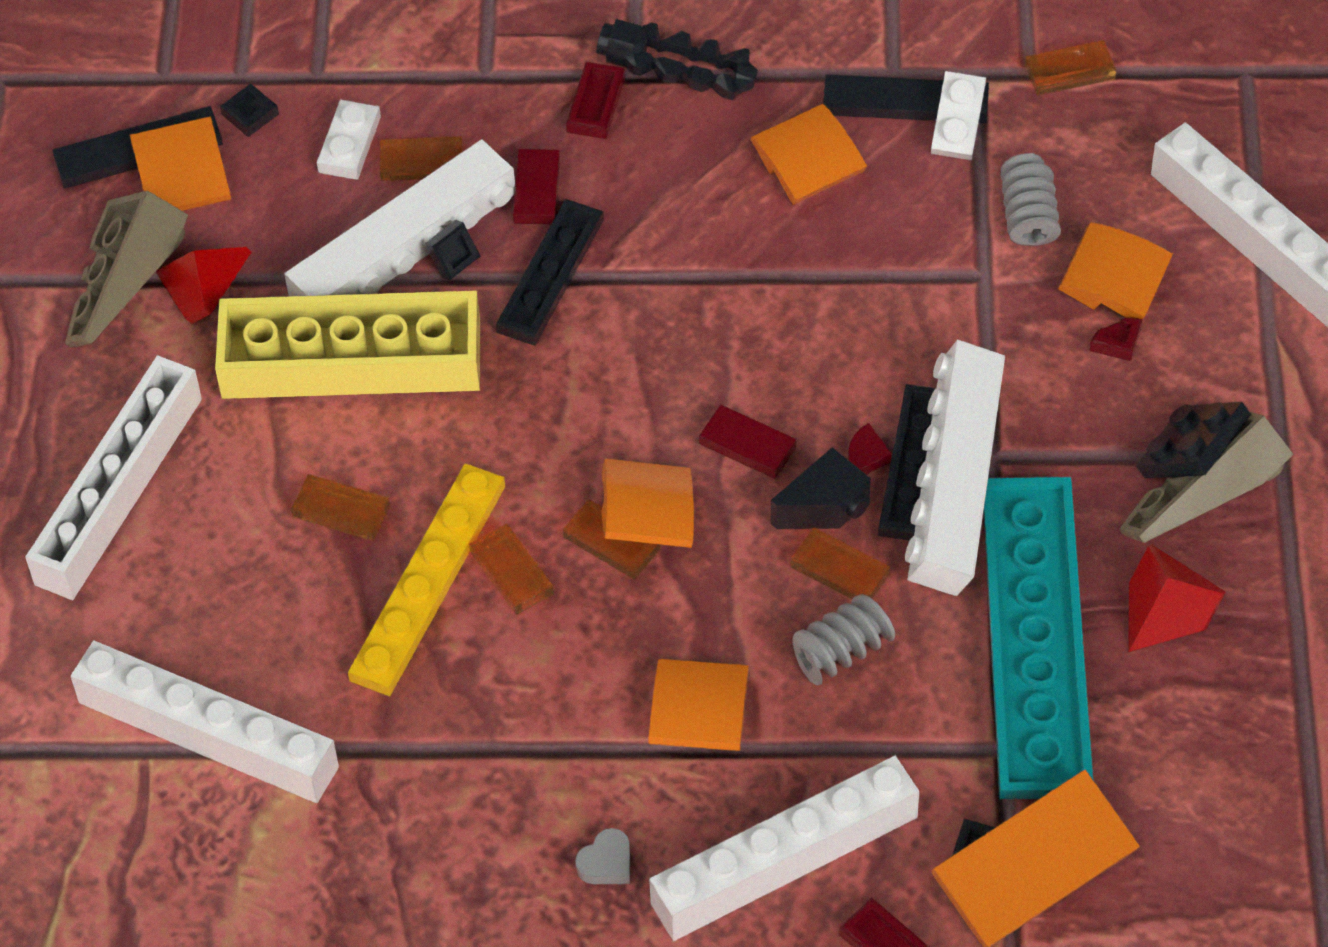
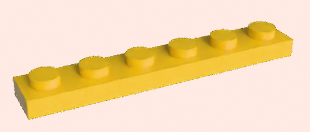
[348,463,505,697]

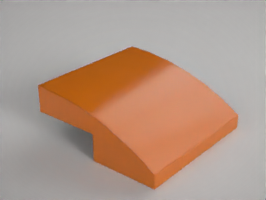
[751,104,867,205]
[130,116,231,211]
[1058,222,1173,319]
[601,458,694,548]
[648,659,749,751]

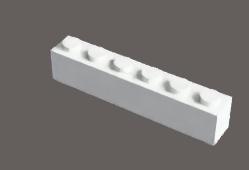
[1151,122,1328,327]
[284,139,515,297]
[905,339,1005,596]
[25,355,202,601]
[71,640,339,803]
[649,755,919,941]

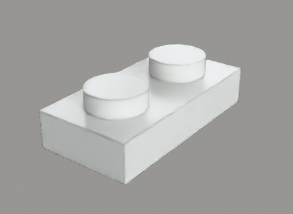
[931,71,986,160]
[317,100,381,180]

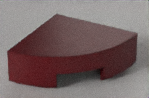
[1089,318,1143,361]
[848,423,892,475]

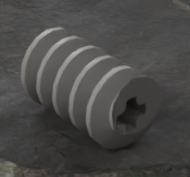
[1000,153,1061,246]
[792,594,895,685]

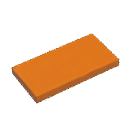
[931,770,1140,947]

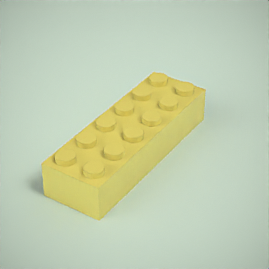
[215,291,480,399]

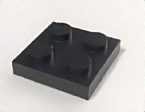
[1136,401,1251,479]

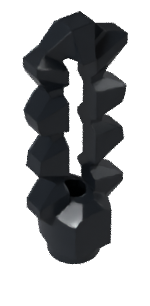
[596,19,758,100]

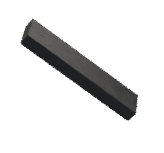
[823,74,989,123]
[52,106,223,189]
[496,199,604,346]
[878,384,936,541]

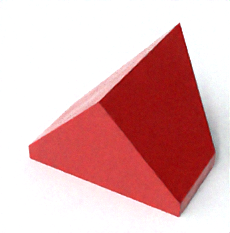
[156,246,252,324]
[1128,544,1226,652]

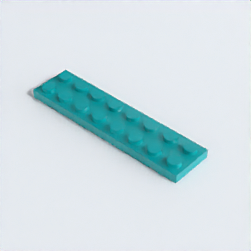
[983,477,1093,799]

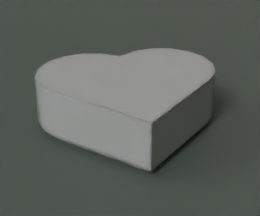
[575,828,630,884]

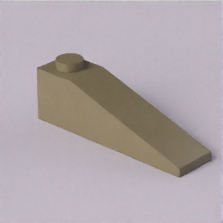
[65,191,188,348]
[1119,412,1293,543]

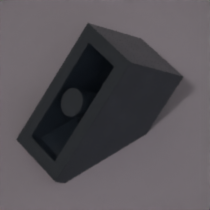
[771,447,871,529]

